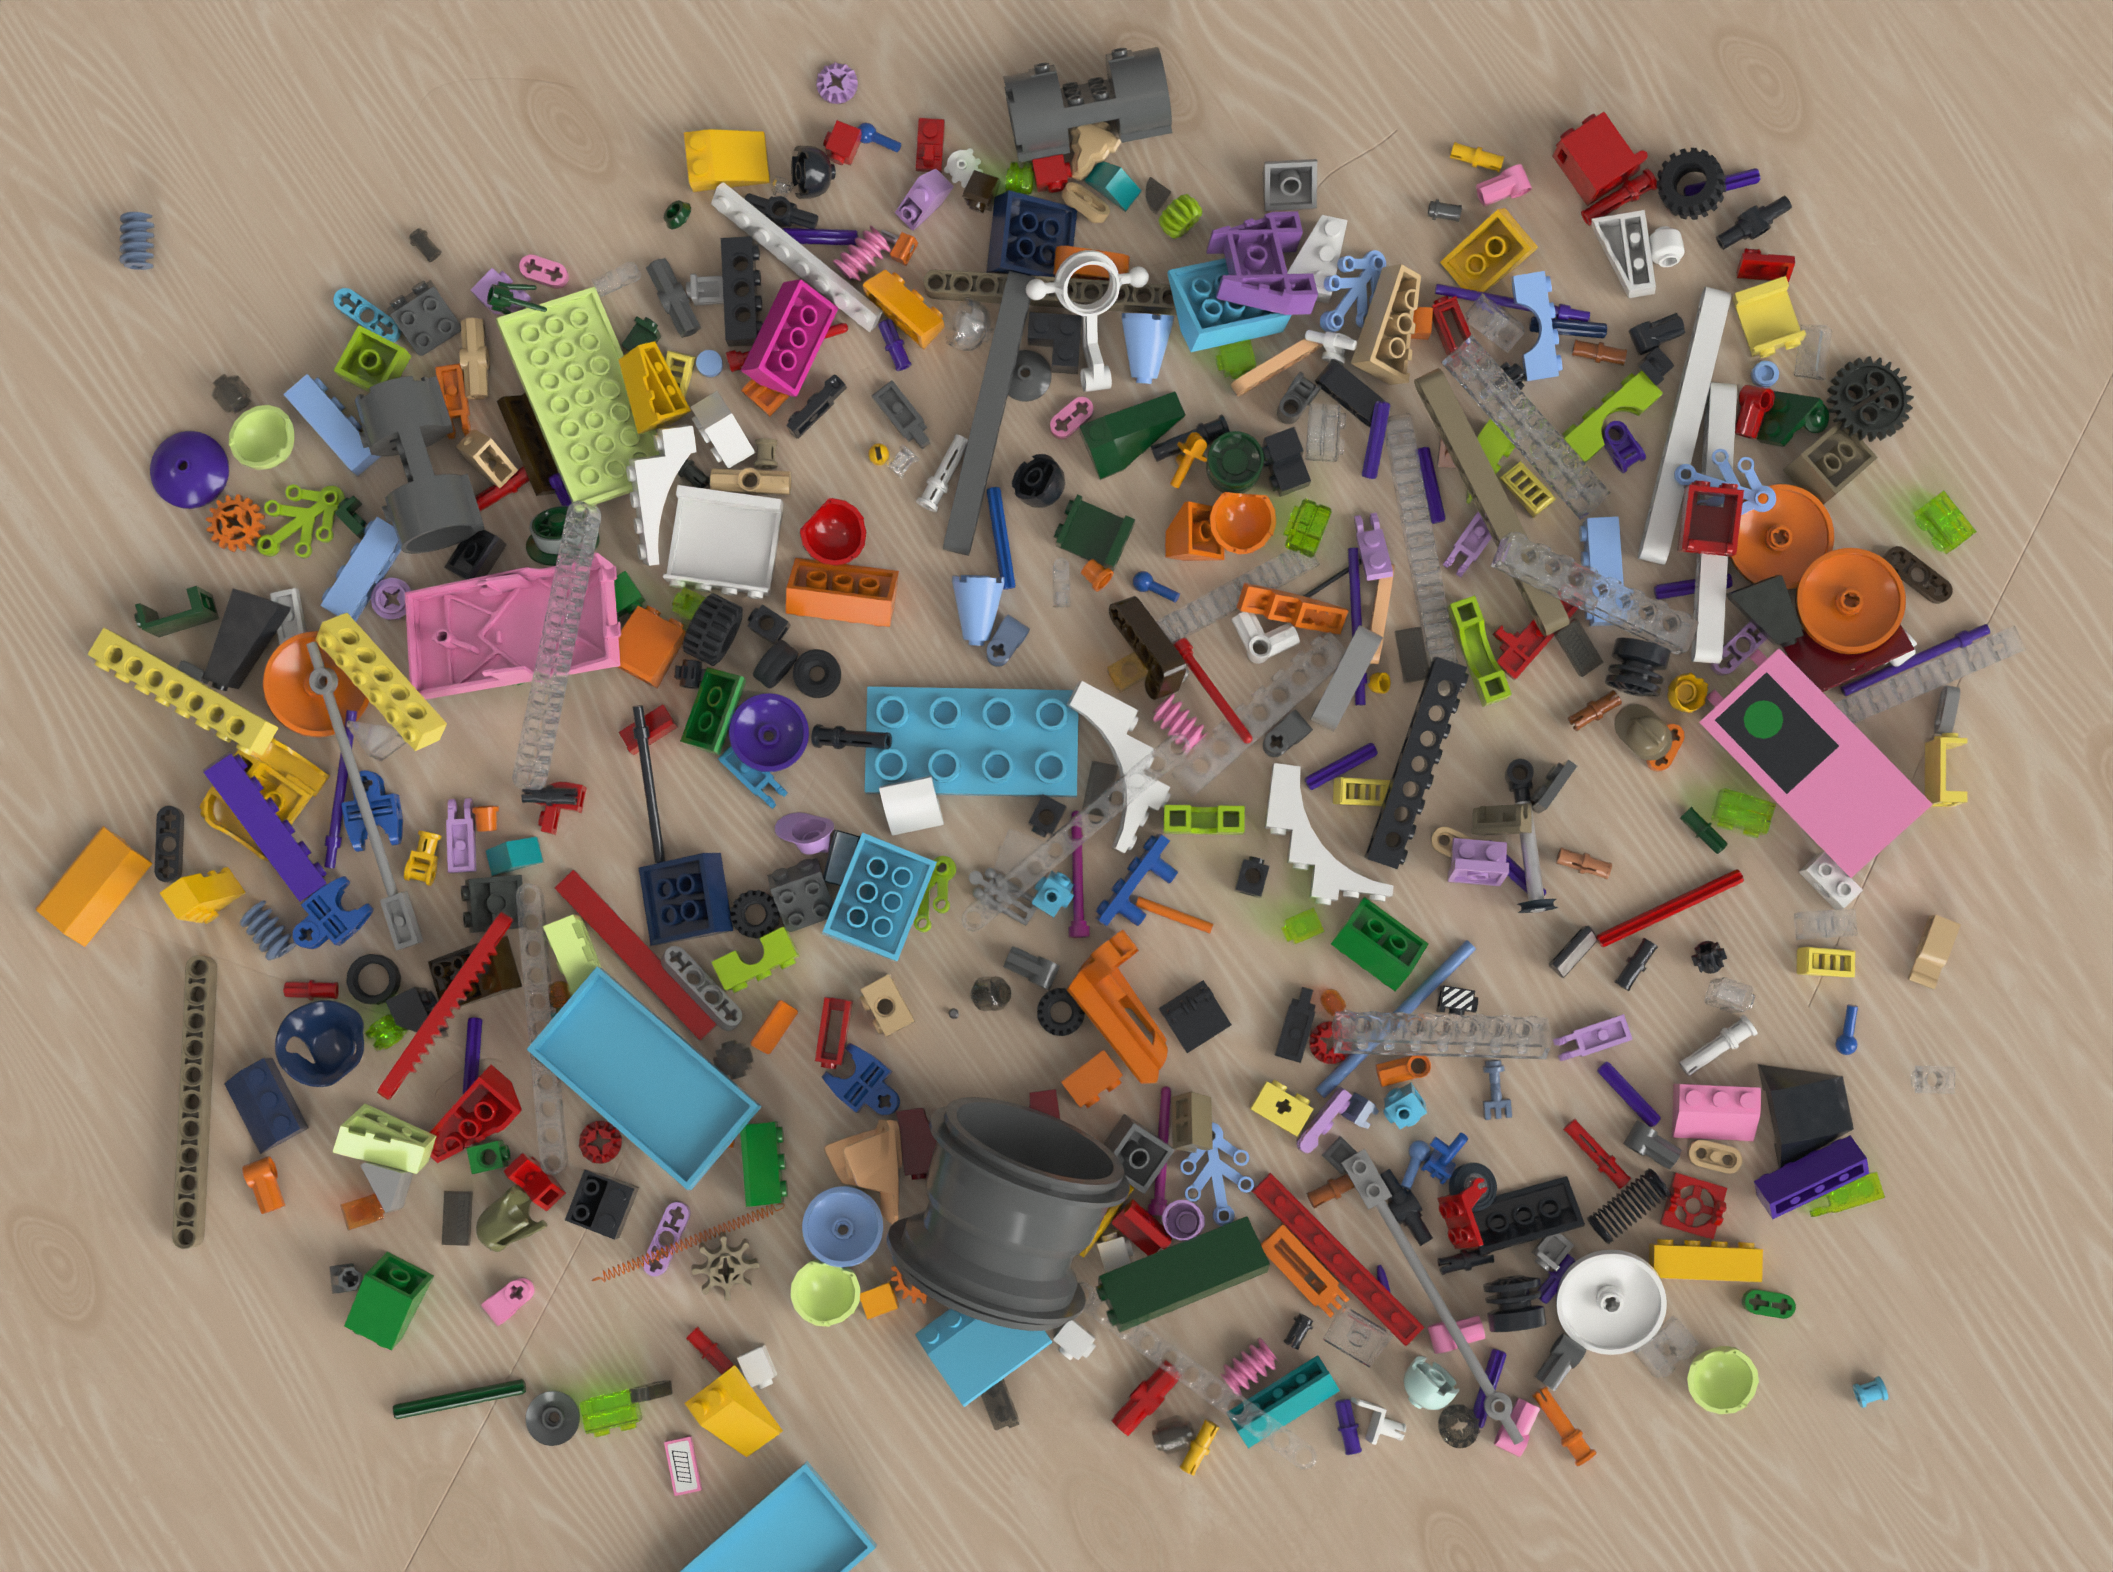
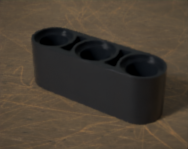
[1315,360,1386,428]

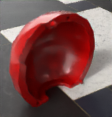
[800,498,867,566]

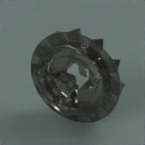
[1438,1404,1481,1448]

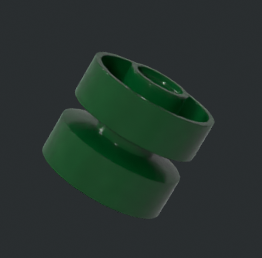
[1206,431,1264,493]

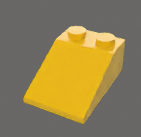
[684,129,770,192]
[1440,208,1539,302]
[684,1365,783,1458]

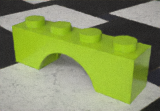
[1560,370,1663,467]
[1446,595,1512,707]

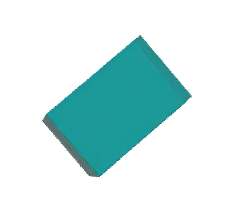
[1085,161,1141,212]
[486,837,544,876]

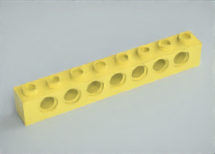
[87,627,278,755]

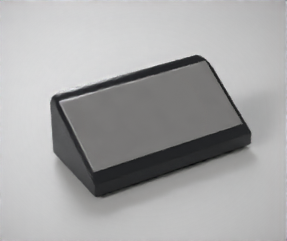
[823,830,860,886]
[1549,926,1597,978]

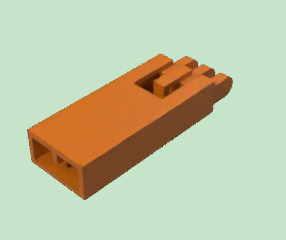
[1261,1224,1350,1318]

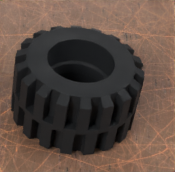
[1656,148,1727,220]
[683,593,743,666]

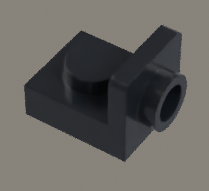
[1638,347,1674,386]

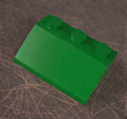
[680,667,746,755]
[1331,897,1429,992]
[740,1121,788,1207]

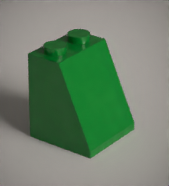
[344,1251,434,1351]

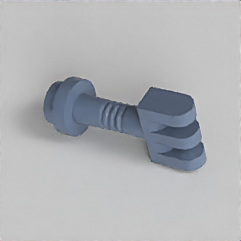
[1483,1059,1512,1120]

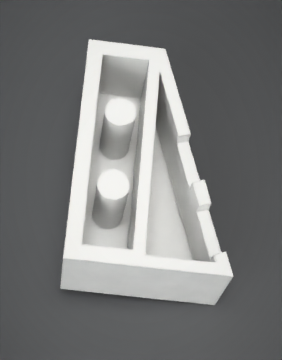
[1591,210,1656,298]
[1287,215,1348,304]

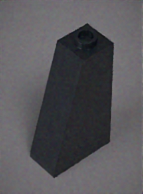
[203,589,291,691]

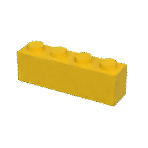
[1649,1239,1763,1282]

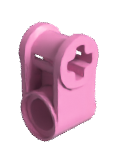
[481,1278,535,1327]

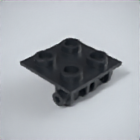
[1159,980,1232,1053]

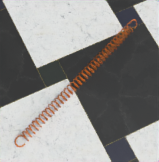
[592,1203,785,1282]

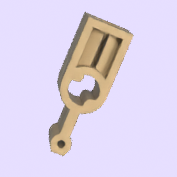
[1907,915,1961,990]

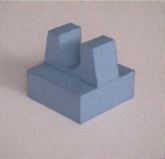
[1341,1092,1379,1129]

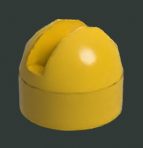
[868,443,890,466]
[1368,672,1391,694]

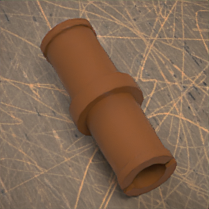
[1572,339,1627,366]
[1568,690,1622,731]
[1306,1174,1355,1209]

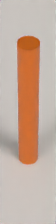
[1136,896,1213,934]

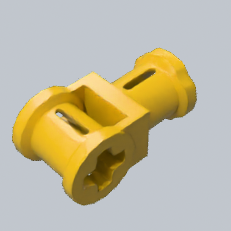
[404,830,442,886]

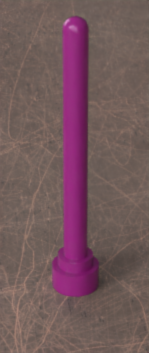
[1068,810,1090,938]
[1148,1086,1171,1216]

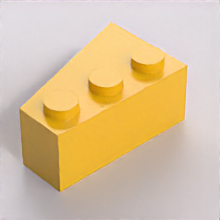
[619,341,691,434]
[160,867,246,924]

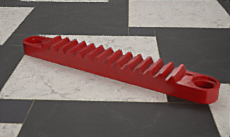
[377,912,513,1101]

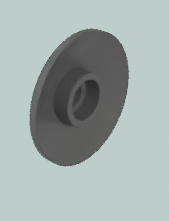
[1008,350,1052,402]
[526,1391,580,1446]

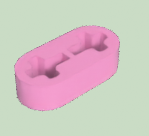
[519,255,569,289]
[1050,397,1093,439]

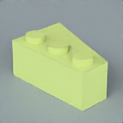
[543,915,602,998]
[333,1104,436,1174]

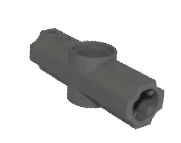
[646,258,701,338]

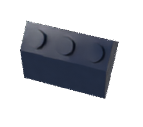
[224,1058,309,1154]

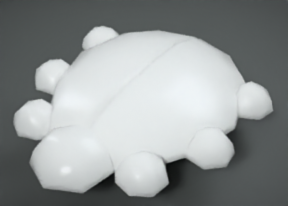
[944,148,983,188]

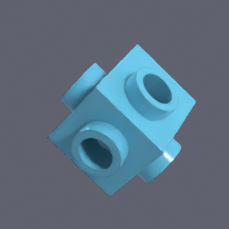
[1031,870,1074,918]
[1383,1082,1427,1129]

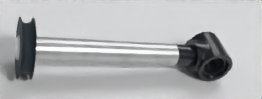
[1505,759,1558,913]

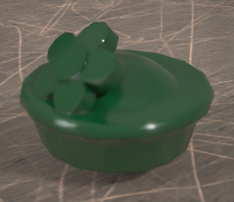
[663,200,691,230]
[1803,403,1829,433]

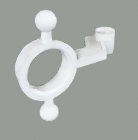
[1026,250,1149,392]

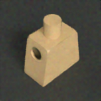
[456,429,518,488]

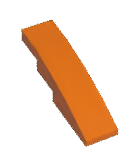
[1237,583,1349,635]

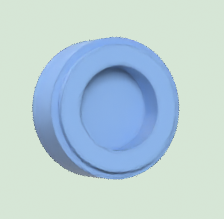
[696,350,723,377]
[1751,361,1779,388]

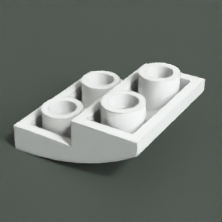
[879,775,944,836]

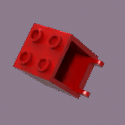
[1552,112,1648,206]
[1677,480,1744,557]

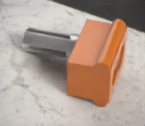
[880,230,918,266]

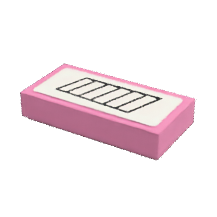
[664,1436,702,1496]

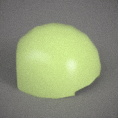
[228,405,295,470]
[791,1259,860,1327]
[1687,1346,1759,1414]

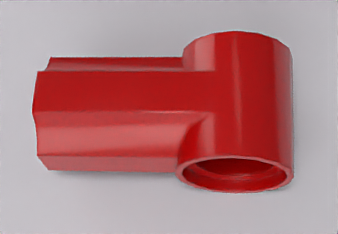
[1735,385,1775,439]

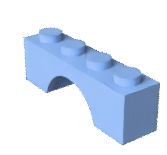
[1511,271,1563,381]

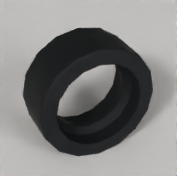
[346,954,401,1005]

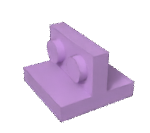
[1448,838,1509,886]

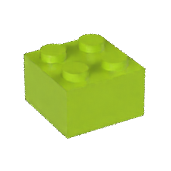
[333,325,412,393]

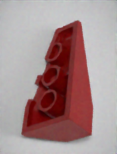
[429,1064,522,1163]

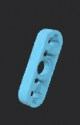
[333,288,402,343]

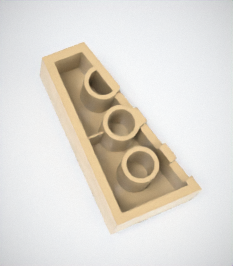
[1351,264,1421,385]

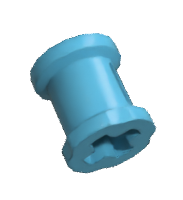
[1853,1376,1888,1408]

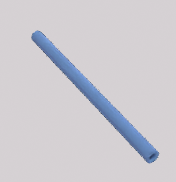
[1315,940,1476,1098]

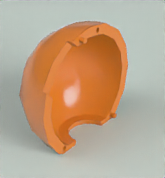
[1209,492,1276,555]

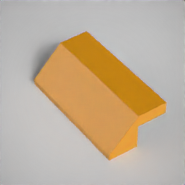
[35,826,153,947]

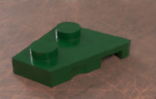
[1757,391,1823,447]

